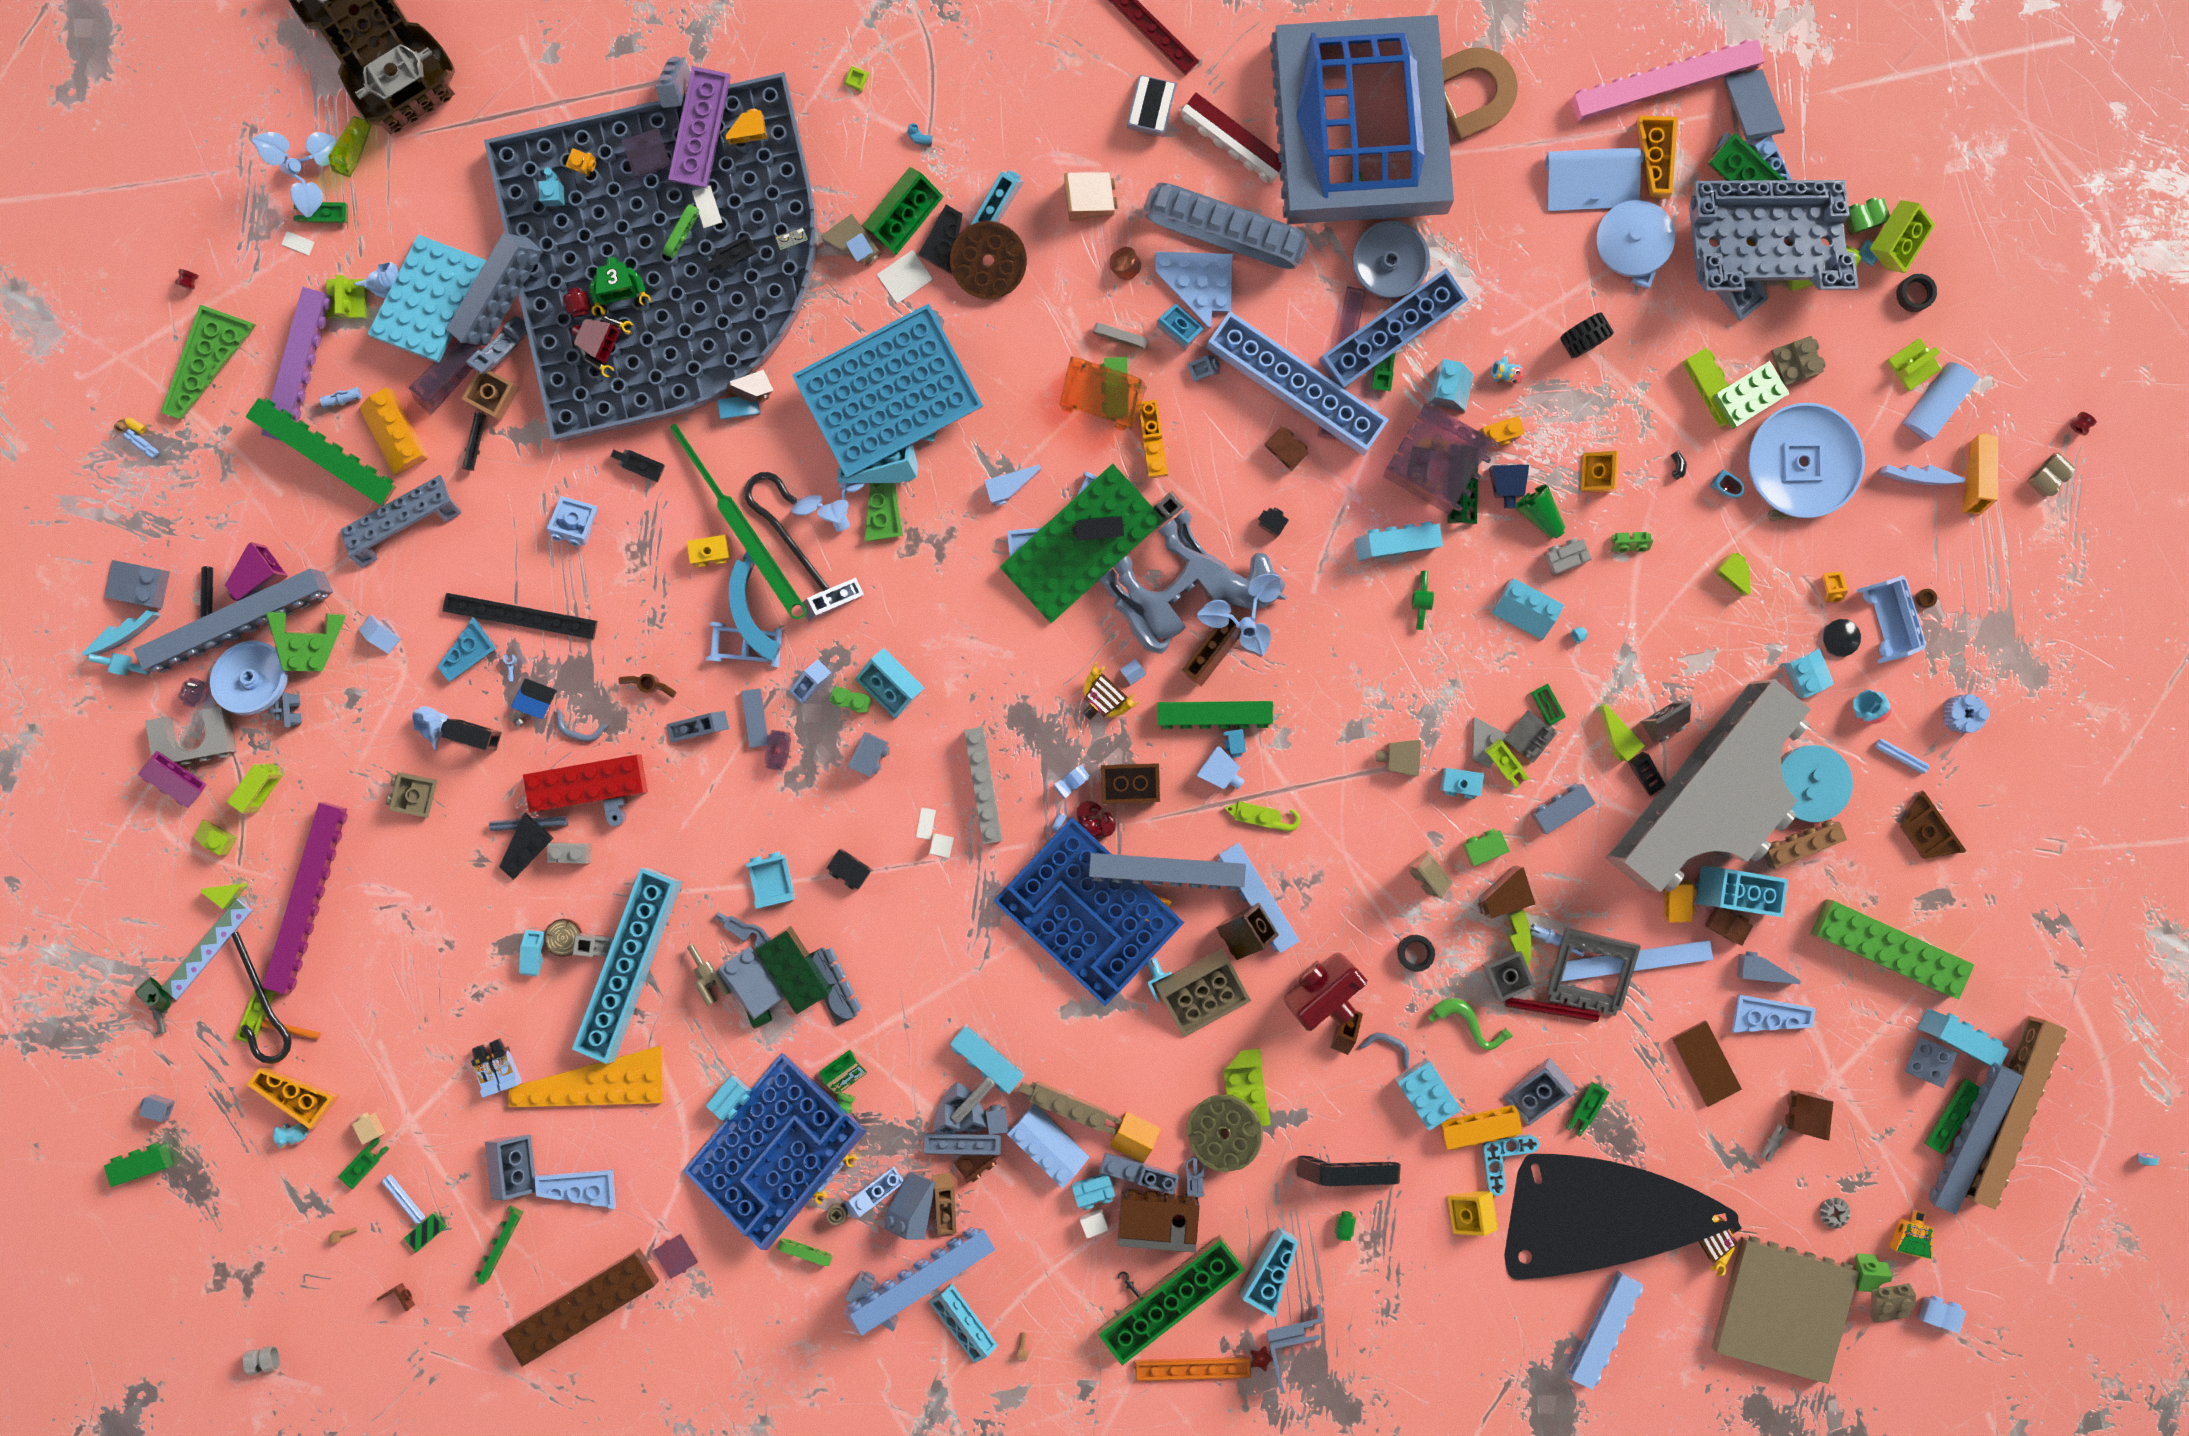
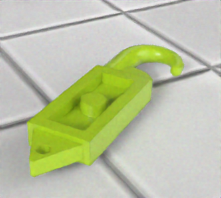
[1225,801,1301,832]

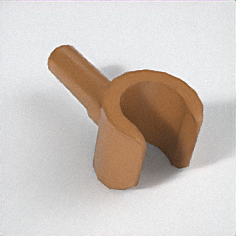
[329,1227,357,1244]
[1017,1332,1029,1362]

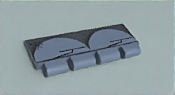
[810,947,862,1026]

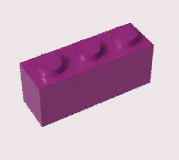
[137,751,207,808]

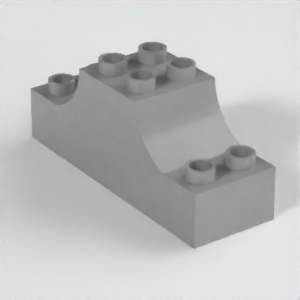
[1606,679,1811,892]

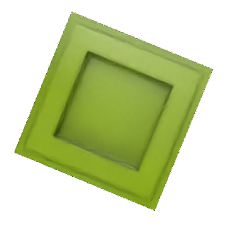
[844,66,870,92]

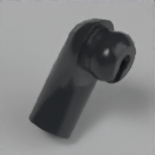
[1670,450,1687,480]

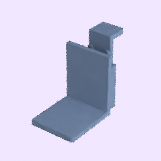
[1266,1304,1324,1395]

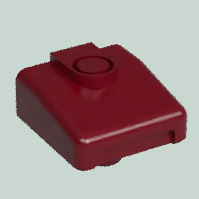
[1284,953,1368,1031]

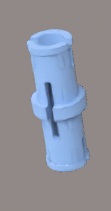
[320,387,362,409]

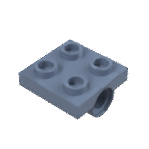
[1905,1037,1958,1088]

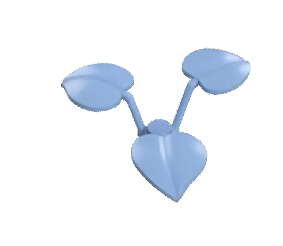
[251,132,338,218]
[790,483,866,531]
[1197,574,1281,656]

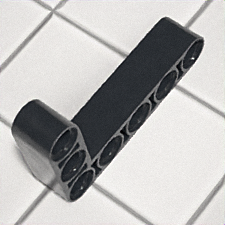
[1297,1155,1401,1186]

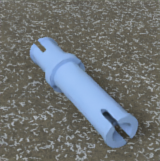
[1530,923,1586,957]

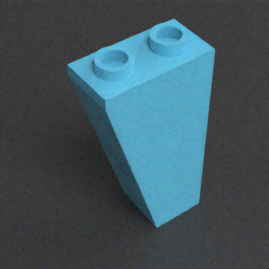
[970,170,1024,225]

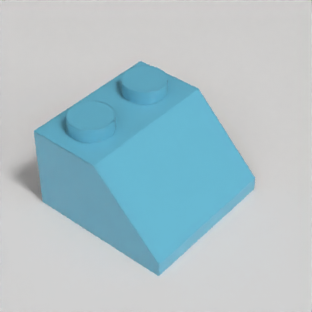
[1783,649,1834,699]

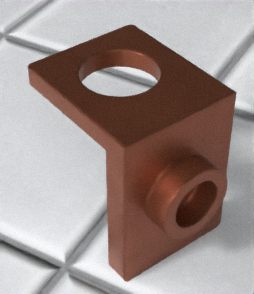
[377,1283,415,1311]

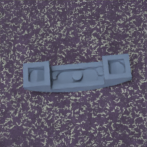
[466,315,527,374]

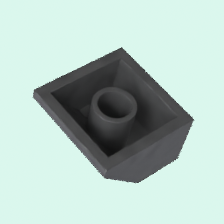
[1481,951,1536,1002]

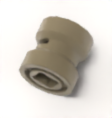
[827,1202,848,1225]

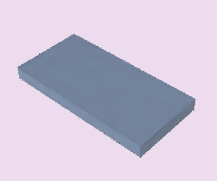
[1724,69,1785,140]

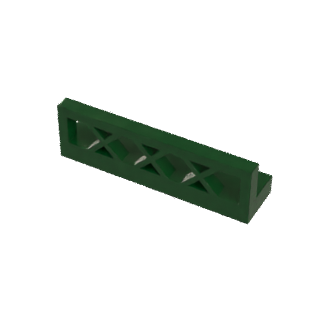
[1447,445,1479,525]

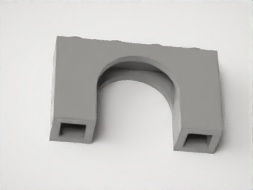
[145,706,237,765]

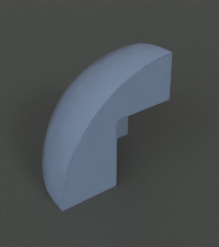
[933,1082,988,1134]

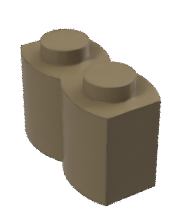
[2027,452,2075,497]

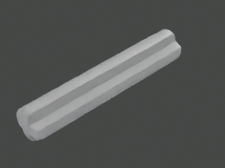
[951,1077,995,1123]

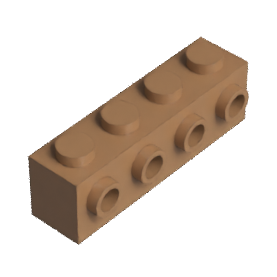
[1764,820,1847,868]

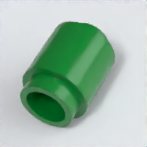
[1334,1211,1356,1241]

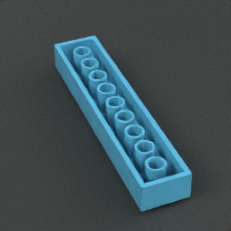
[572,868,683,1064]

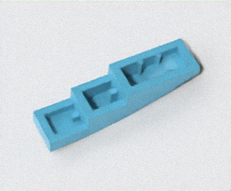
[82,609,161,656]

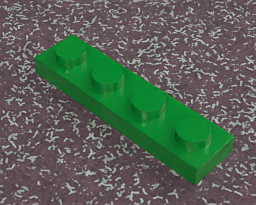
[1924,1078,1980,1155]

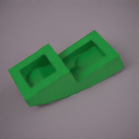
[1372,353,1396,392]

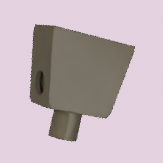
[1376,740,1421,777]

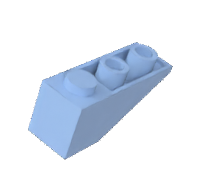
[1746,136,1792,180]
[842,1167,904,1219]

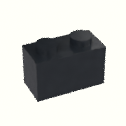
[827,848,873,890]

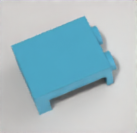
[746,851,796,909]

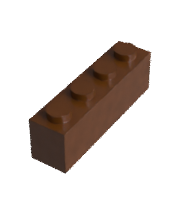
[1182,611,1242,687]

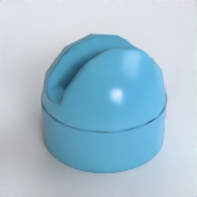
[1571,627,1588,644]

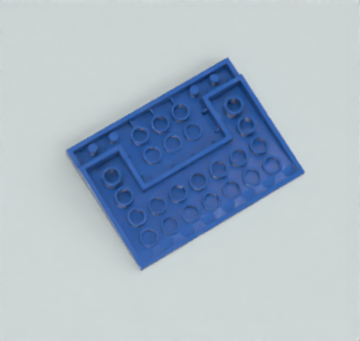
[993,817,1185,1006]
[683,1053,867,1250]

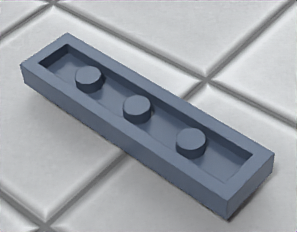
[924,1134,1001,1156]

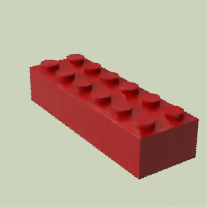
[523,754,648,812]

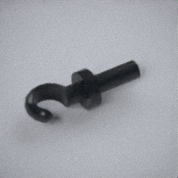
[1118,1271,1141,1298]

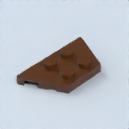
[1900,790,1966,859]

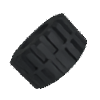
[1560,312,1614,358]

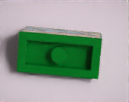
[819,1050,867,1095]

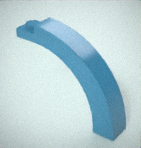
[729,551,782,663]

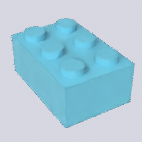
[1394,1058,1461,1131]

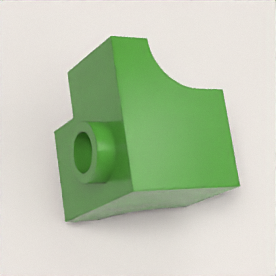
[1854,1253,1893,1292]

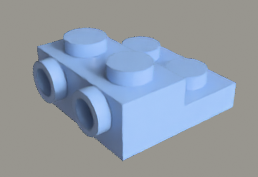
[547,496,598,547]

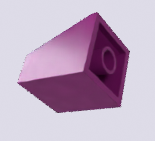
[225,542,288,601]

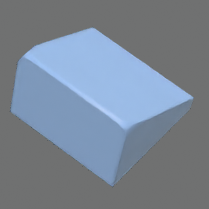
[846,233,873,262]

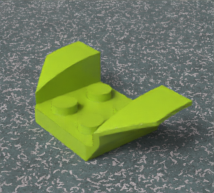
[1223,1048,1271,1126]

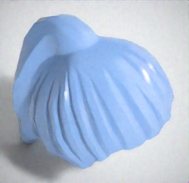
[354,262,398,299]
[412,706,448,750]

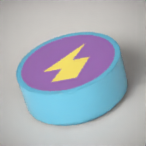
[2137,1153,2159,1166]

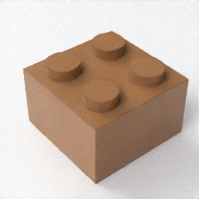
[461,371,520,421]

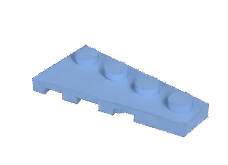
[535,1169,616,1209]

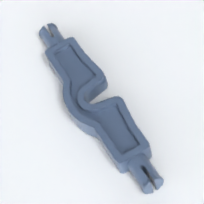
[714,912,771,948]

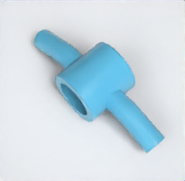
[87,653,151,676]

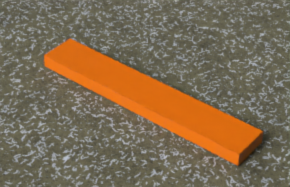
[1135,1357,1251,1381]

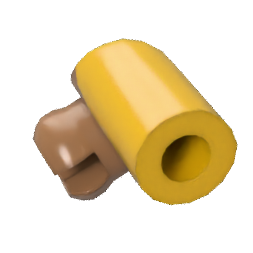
[114,417,146,435]

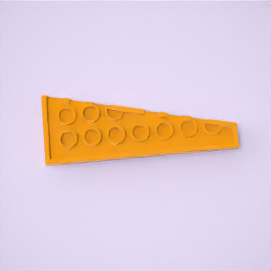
[508,1045,664,1107]

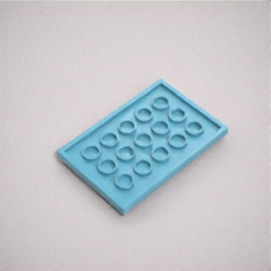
[368,235,487,363]

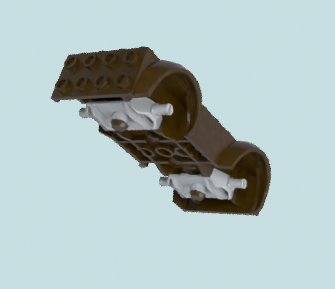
[289,0,455,135]

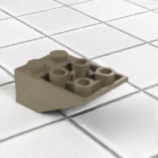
[1409,851,1453,899]

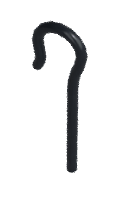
[744,472,830,591]
[231,931,292,1064]

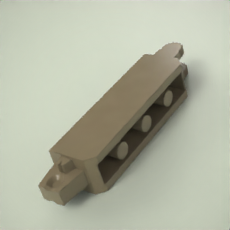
[1018,1081,1122,1135]

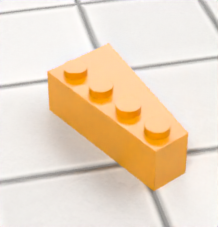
[1636,115,1678,199]
[246,1068,340,1129]

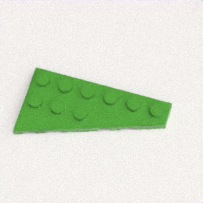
[161,305,256,420]

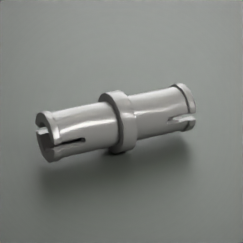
[1759,1123,1790,1163]

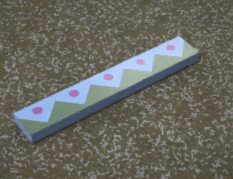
[161,899,253,1000]

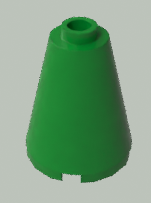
[1516,484,1566,539]

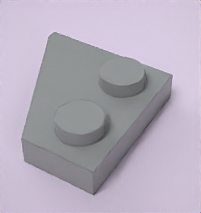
[1472,717,1508,768]

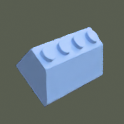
[1007,1104,1089,1189]

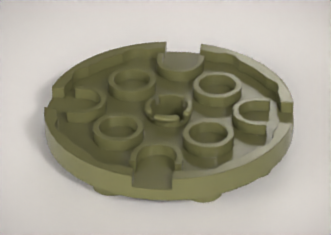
[1187,1094,1263,1172]

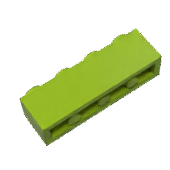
[1682,347,1730,428]

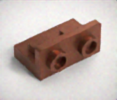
[953,1155,998,1183]

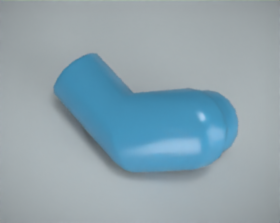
[907,123,933,145]

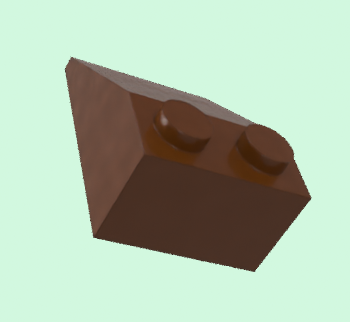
[1785,1090,1834,1141]

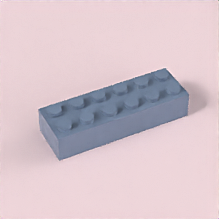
[446,233,543,346]

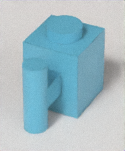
[539,167,565,207]

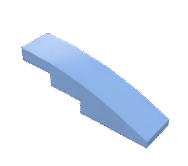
[1879,464,1965,486]

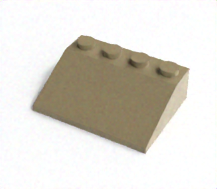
[1155,947,1251,1037]

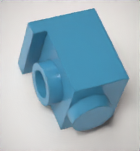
[1223,729,1246,758]

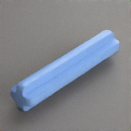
[1875,739,1929,774]
[382,1175,425,1224]

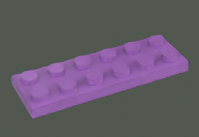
[668,66,731,189]

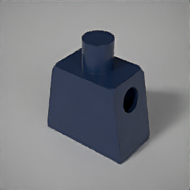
[1489,465,1529,509]

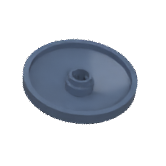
[1352,221,1430,299]

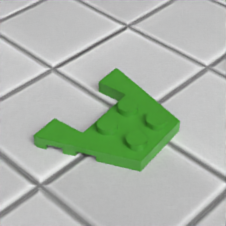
[266,611,345,671]

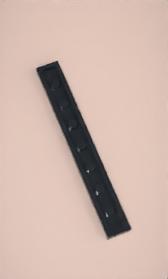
[443,593,598,640]

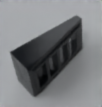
[1628,752,1666,796]

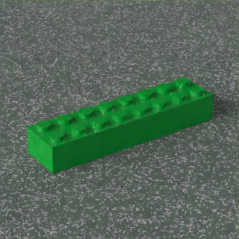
[1098,1235,1245,1366]

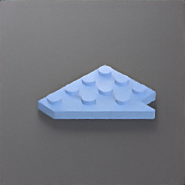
[1155,252,1232,328]

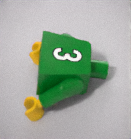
[589,257,652,316]

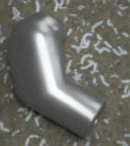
[512,710,529,728]

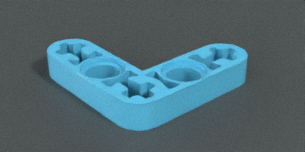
[1482,1134,1539,1196]

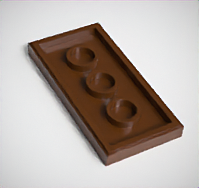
[1671,1020,1742,1107]

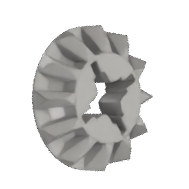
[1820,1197,1851,1229]

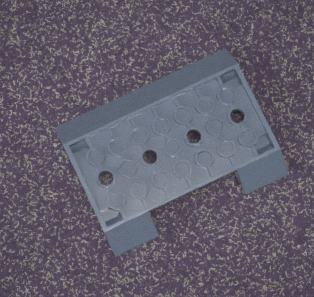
[1689,180,1859,292]

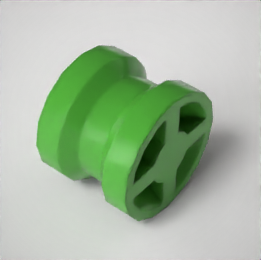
[836,1092,856,1113]

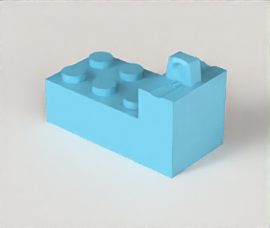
[1695,866,1788,917]

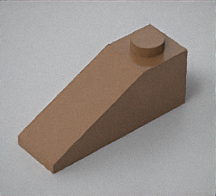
[932,1172,957,1236]

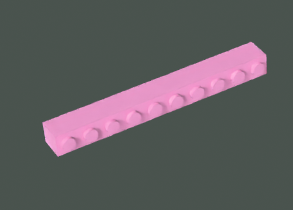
[1571,39,1765,122]

